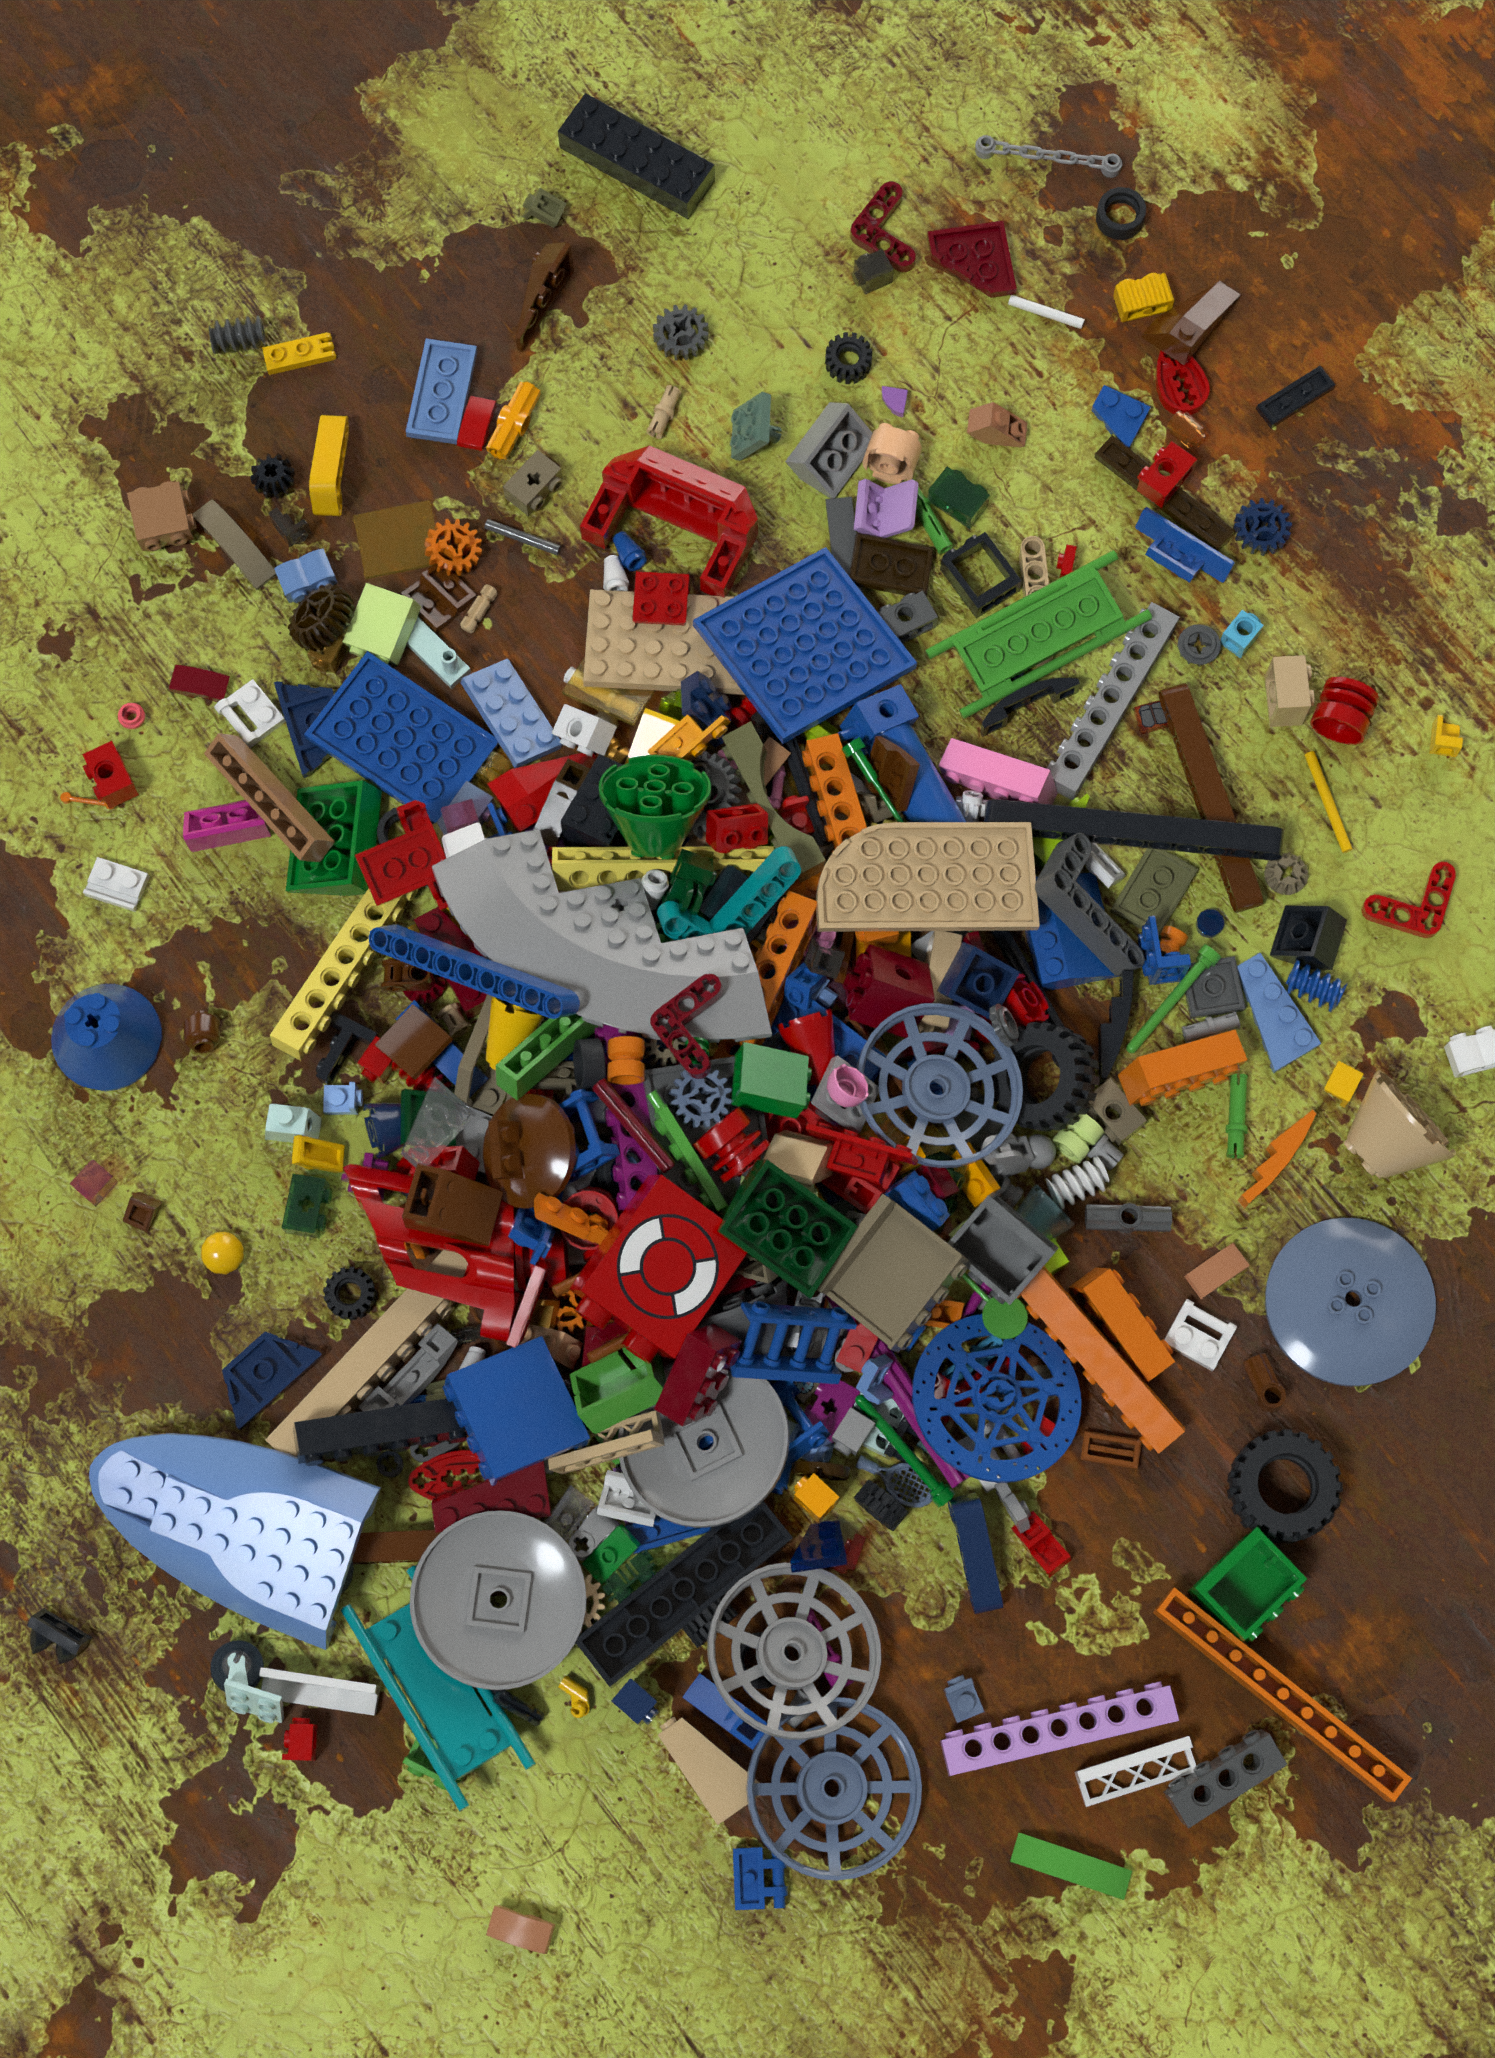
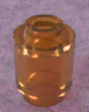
[1167,411,1207,449]

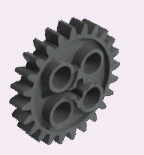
[687,751,741,839]

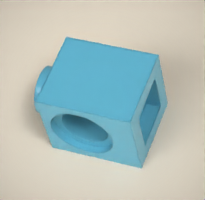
[1220,610,1264,658]

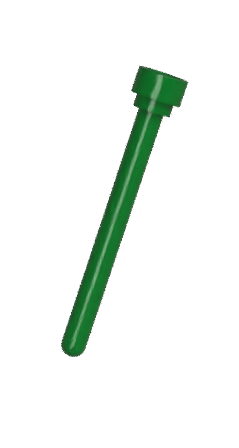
[855,1394,955,1508]

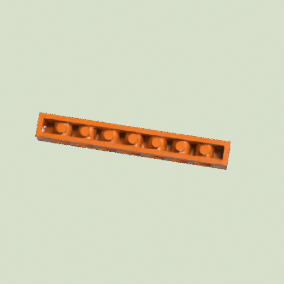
[802,733,899,950]
[709,891,817,1060]

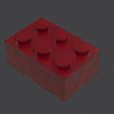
[654,1324,742,1427]

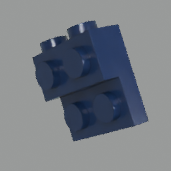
[681,671,732,748]

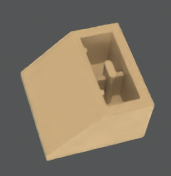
[763,1130,834,1187]

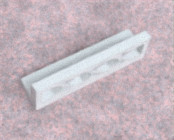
[259,1667,381,1716]
[1074,1736,1196,1807]

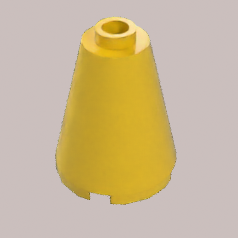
[486,996,545,1070]

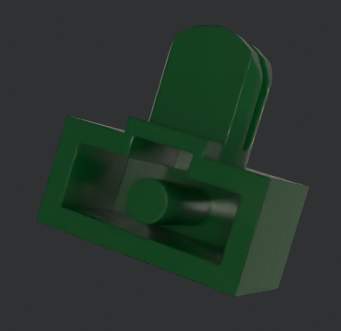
[662,849,717,915]

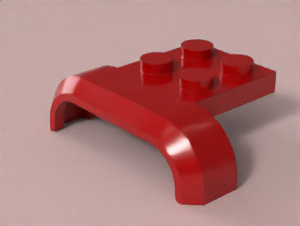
[355,800,448,910]

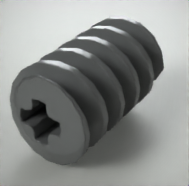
[209,315,266,354]

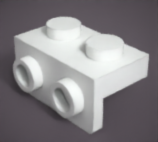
[597,1470,656,1527]

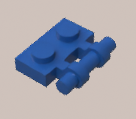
[733,1847,788,1910]

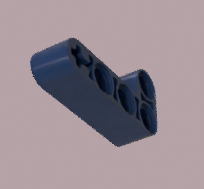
[948,1492,1003,1614]

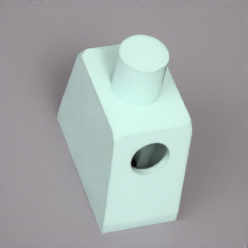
[265,1104,322,1143]

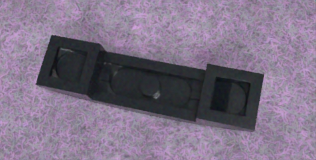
[980,678,1080,737]

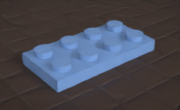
[406,338,478,444]
[461,658,562,768]

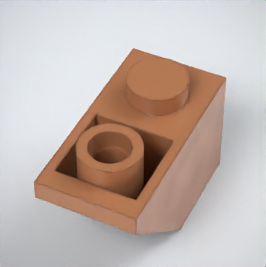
[967,402,1027,448]

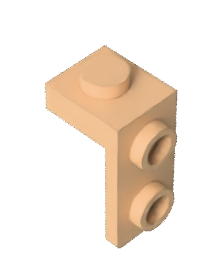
[519,1324,584,1370]

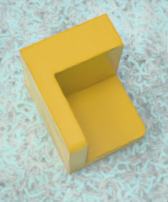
[1429,715,1463,757]
[1324,1061,1363,1108]

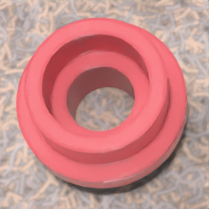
[118,703,145,729]

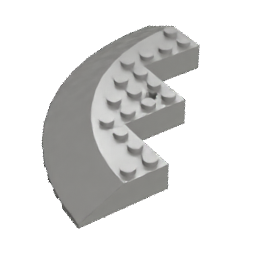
[432,829,772,1043]

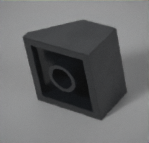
[1270,906,1347,970]

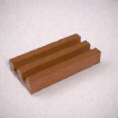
[1080,1431,1141,1470]

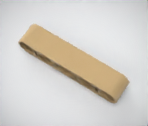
[1019,536,1054,667]

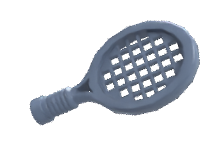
[856,1455,932,1508]

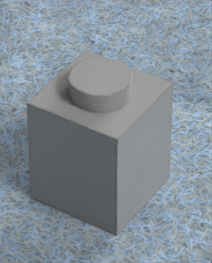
[832,1407,875,1456]

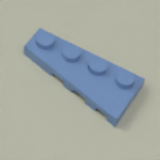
[1237,953,1321,1074]

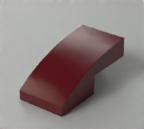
[168,664,230,702]

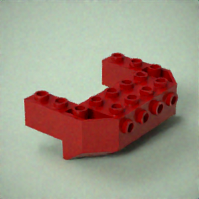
[580,445,758,598]

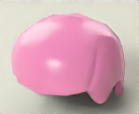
[827,1064,869,1107]

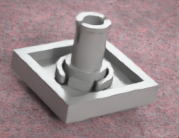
[811,1055,879,1134]

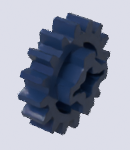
[1233,498,1292,556]

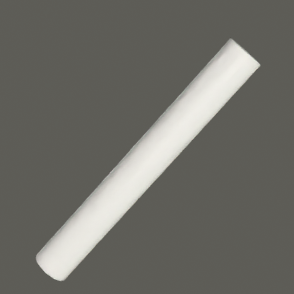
[1008,295,1085,329]

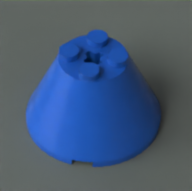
[51,984,162,1091]

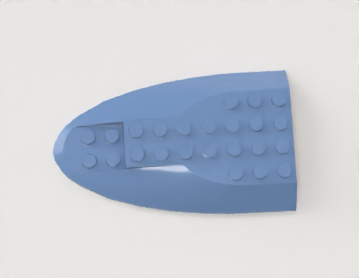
[89,1433,381,1650]

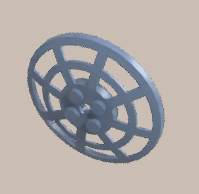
[857,1003,1023,1168]
[746,1697,922,1881]

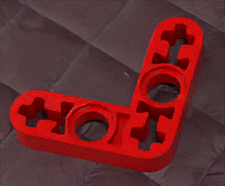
[1361,862,1456,938]

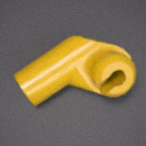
[558,1675,590,1718]

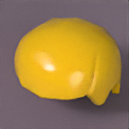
[201,1232,244,1274]

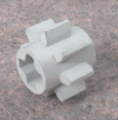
[956,790,988,822]

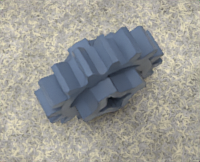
[669,1066,732,1128]

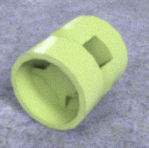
[1052,1114,1105,1163]

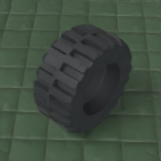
[989,1022,1100,1132]
[1227,1429,1343,1544]

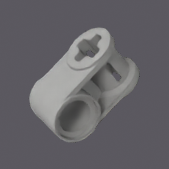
[568,1505,620,1561]

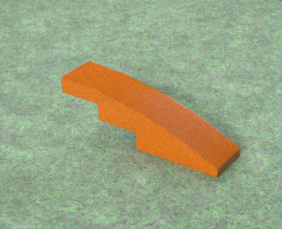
[1238,1110,1316,1209]

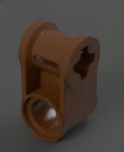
[381,959,436,992]

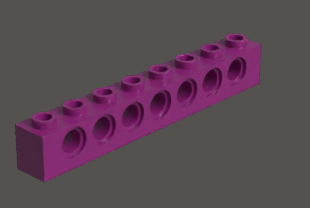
[595,1024,658,1212]

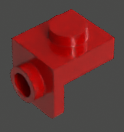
[1056,544,1077,578]

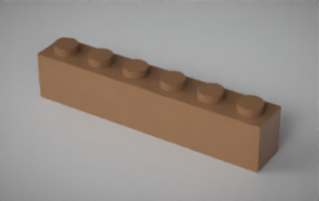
[204,733,335,862]

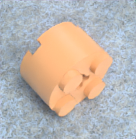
[862,423,922,484]

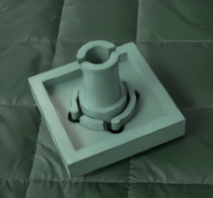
[730,392,782,461]

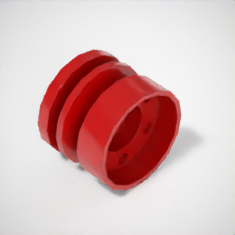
[1310,677,1380,745]
[693,1106,770,1182]
[560,1186,622,1250]
[514,1230,570,1292]

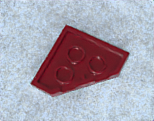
[927,221,1017,298]

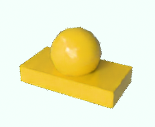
[292,1135,345,1173]

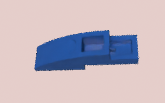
[395,1000,489,1098]

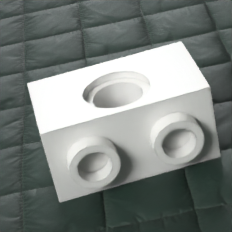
[552,704,617,757]

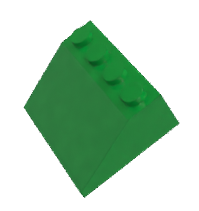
[285,780,382,896]

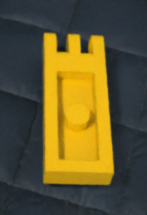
[262,333,336,375]

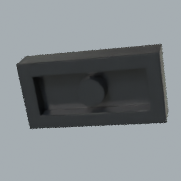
[27,1608,92,1664]

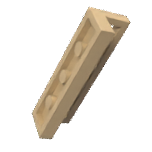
[547,1410,665,1474]

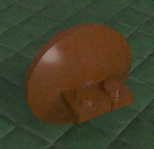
[483,1094,577,1209]

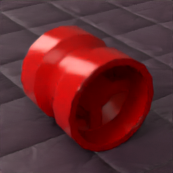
[731,697,762,728]

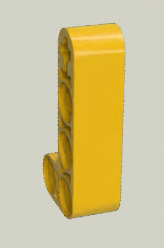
[309,415,349,516]

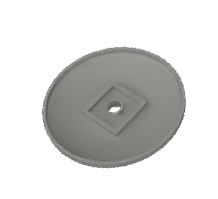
[618,1361,789,1528]
[410,1511,586,1690]

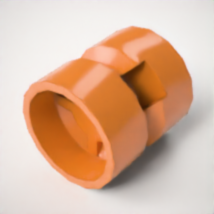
[608,1036,645,1085]

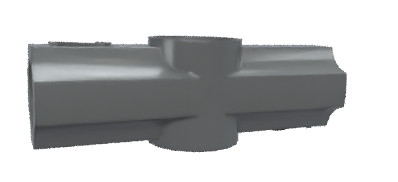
[1085,1203,1172,1233]

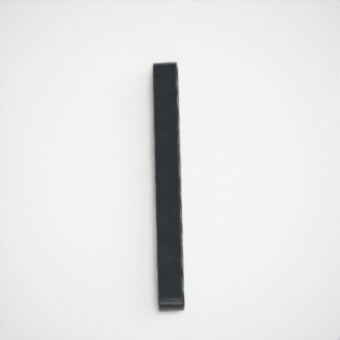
[984,799,1284,860]

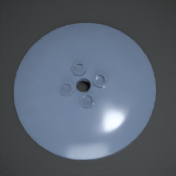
[1265,1218,1436,1387]

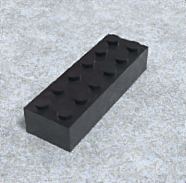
[558,93,715,219]

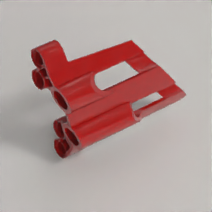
[343,1164,521,1342]

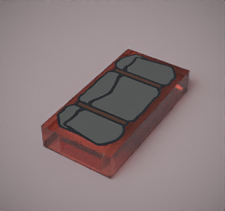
[1133,701,1168,735]

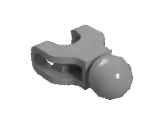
[981,1133,1056,1182]

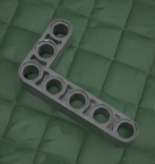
[1035,833,1145,976]

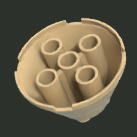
[1343,1070,1456,1179]

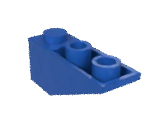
[683,1673,767,1750]

